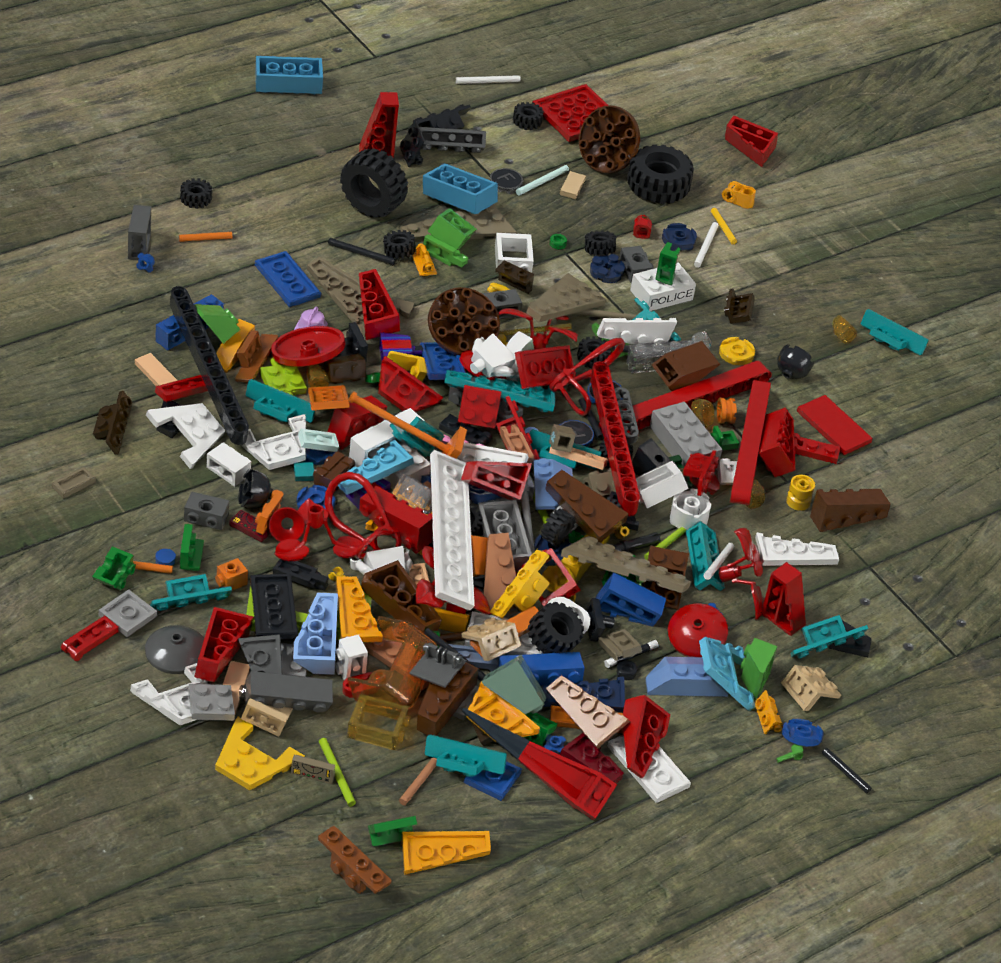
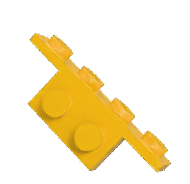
[490,550,550,619]

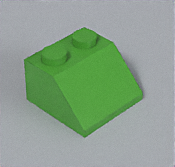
[428,208,477,250]
[194,304,241,344]
[740,638,777,700]

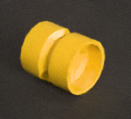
[786,475,815,511]

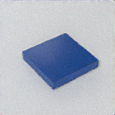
[464,761,522,801]

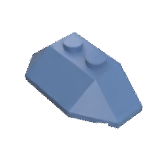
[534,458,573,510]
[645,657,729,697]

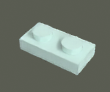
[298,429,339,452]

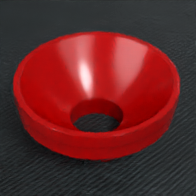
[269,507,305,542]

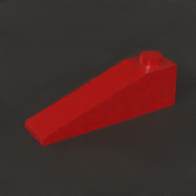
[623,695,671,778]

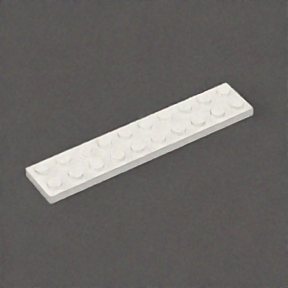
[430,450,475,610]

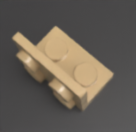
[462,618,521,661]
[781,665,841,711]
[241,698,293,737]

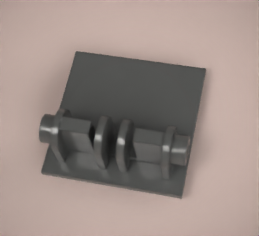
[409,642,467,688]

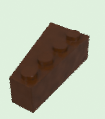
[545,469,628,543]
[417,662,478,736]

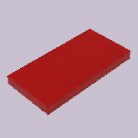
[515,345,576,389]
[797,395,873,455]

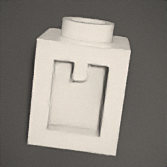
[715,458,737,485]

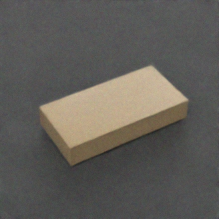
[560,171,586,199]

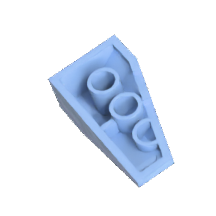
[293,593,338,675]

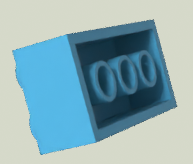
[255,56,323,94]
[423,163,498,214]

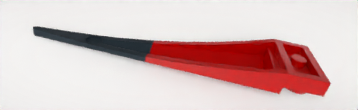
[461,708,617,820]

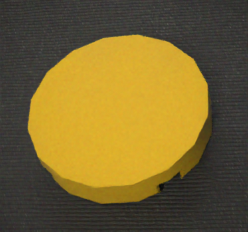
[719,337,755,366]

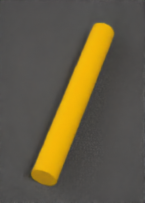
[711,208,737,245]

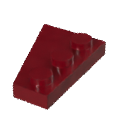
[560,733,624,784]

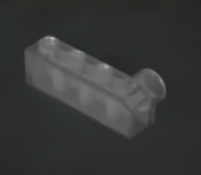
[626,332,712,373]

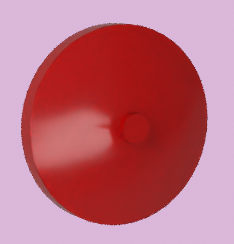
[271,326,345,367]

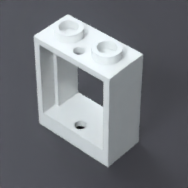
[495,233,533,273]
[636,461,689,508]

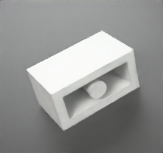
[207,442,251,487]

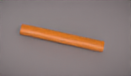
[179,232,233,242]
[133,561,173,574]

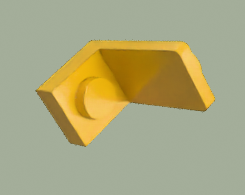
[387,351,427,382]

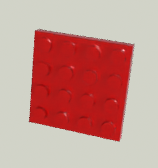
[533,84,609,142]

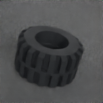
[528,602,584,654]

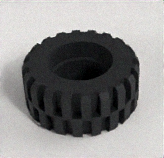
[627,144,694,204]
[340,149,408,218]

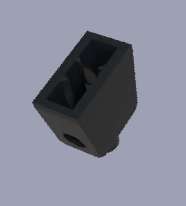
[632,438,671,476]

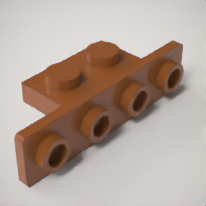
[235,330,279,383]
[318,826,392,894]

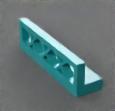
[686,521,725,591]

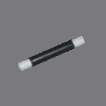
[604,640,659,668]

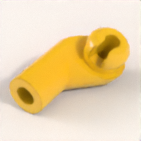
[487,282,510,292]
[613,526,629,539]

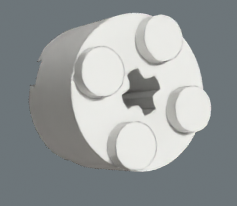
[670,489,711,530]

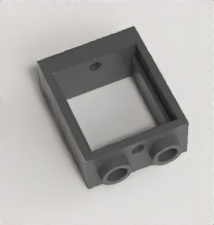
[128,205,152,260]

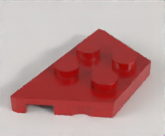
[378,356,443,413]

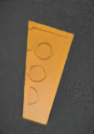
[336,577,383,642]
[402,831,491,875]

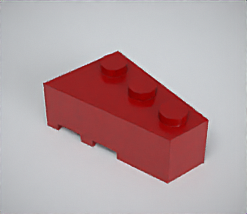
[725,116,778,167]
[327,395,388,450]

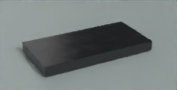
[250,574,298,639]

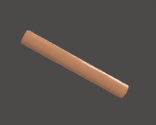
[399,758,437,805]

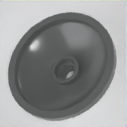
[145,625,204,674]

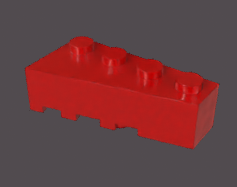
[359,92,399,158]
[359,269,400,340]
[759,407,796,477]
[359,486,433,554]
[194,607,254,682]

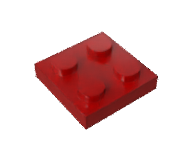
[458,385,501,429]

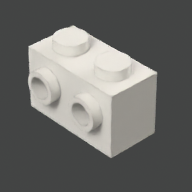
[335,634,368,680]

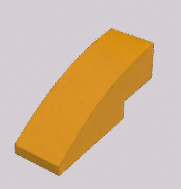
[216,319,255,373]

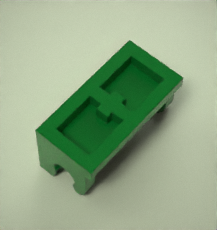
[655,242,680,286]

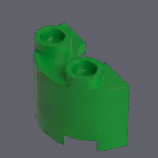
[92,546,136,590]

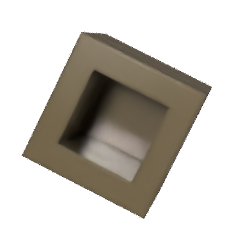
[549,424,576,453]

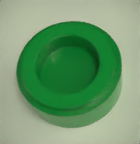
[549,234,567,250]

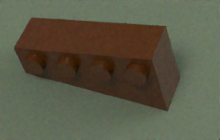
[810,489,891,532]
[361,560,442,641]

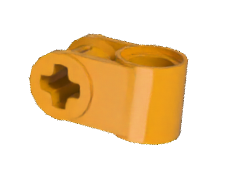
[722,181,756,209]

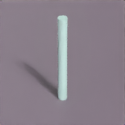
[516,165,569,196]

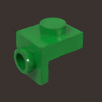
[711,425,739,451]

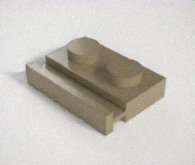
[598,629,642,661]

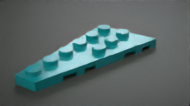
[444,370,555,412]

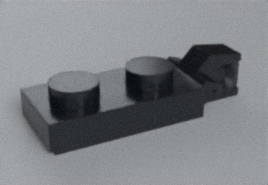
[273,559,329,591]

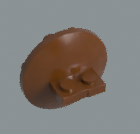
[579,105,640,173]
[428,287,500,356]

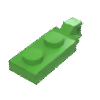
[423,234,469,268]

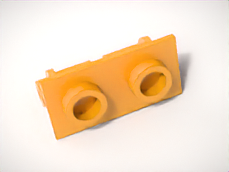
[412,243,437,276]
[755,690,783,734]

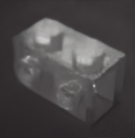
[392,474,432,514]

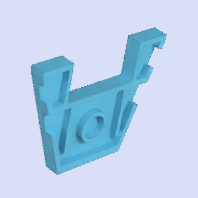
[699,637,755,711]

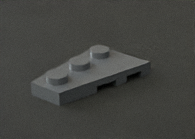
[239,635,283,675]

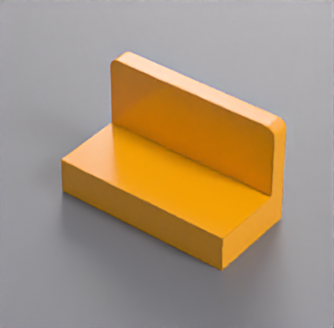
[434,607,470,632]

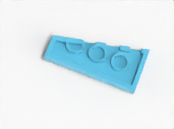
[338,439,414,495]

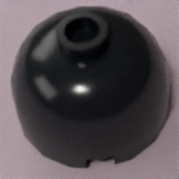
[777,344,814,379]
[238,469,273,509]

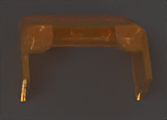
[347,616,437,710]

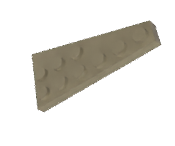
[401,204,517,242]

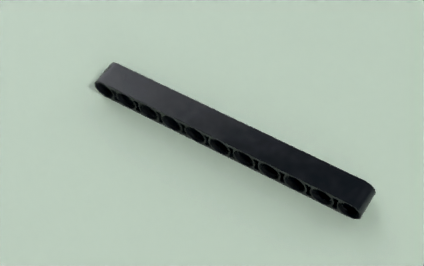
[170,286,249,445]

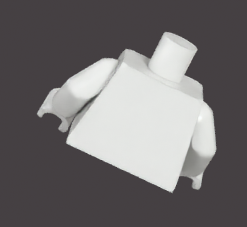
[470,334,520,381]
[350,546,413,575]

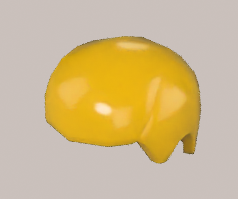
[542,565,574,593]

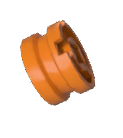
[717,398,737,424]

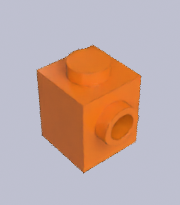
[215,558,248,591]

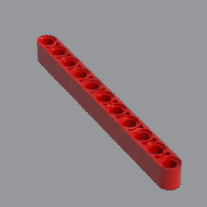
[591,361,640,516]
[599,361,772,433]
[730,380,771,505]

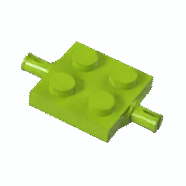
[260,358,307,396]

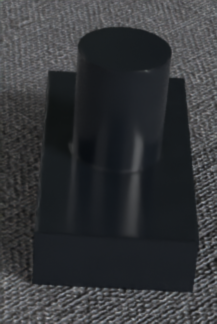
[585,598,615,642]

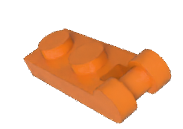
[255,490,284,534]

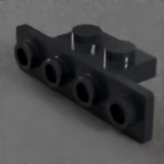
[410,104,471,129]

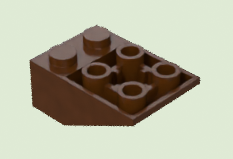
[651,341,721,391]
[642,546,689,610]

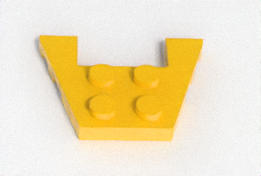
[215,716,305,790]

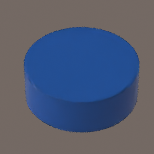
[155,549,176,566]

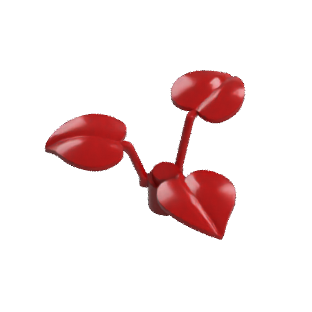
[499,308,578,349]
[274,498,368,561]
[719,528,764,620]
[416,546,491,615]

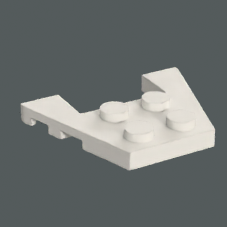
[146,403,225,469]
[241,414,306,470]
[130,663,208,725]

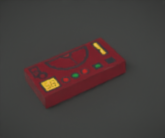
[229,510,271,543]

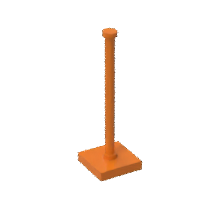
[348,391,467,459]

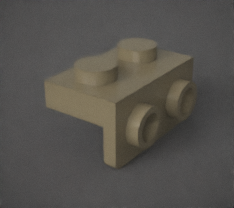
[584,468,616,497]

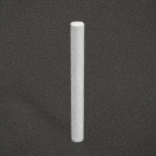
[456,75,520,84]
[694,222,719,268]
[704,543,734,580]

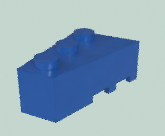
[596,572,666,627]

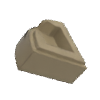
[396,299,414,318]

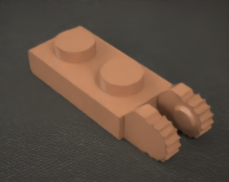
[500,424,534,463]

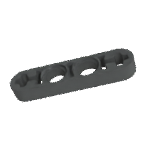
[614,387,639,444]

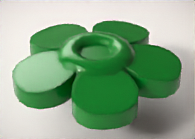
[568,530,584,543]

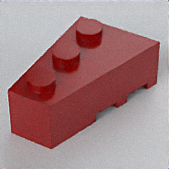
[461,461,532,500]
[762,562,806,636]

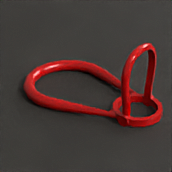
[549,338,625,416]
[324,472,402,559]

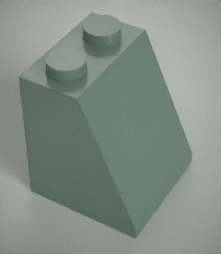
[482,655,546,714]

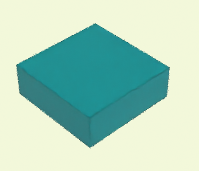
[293,462,314,481]

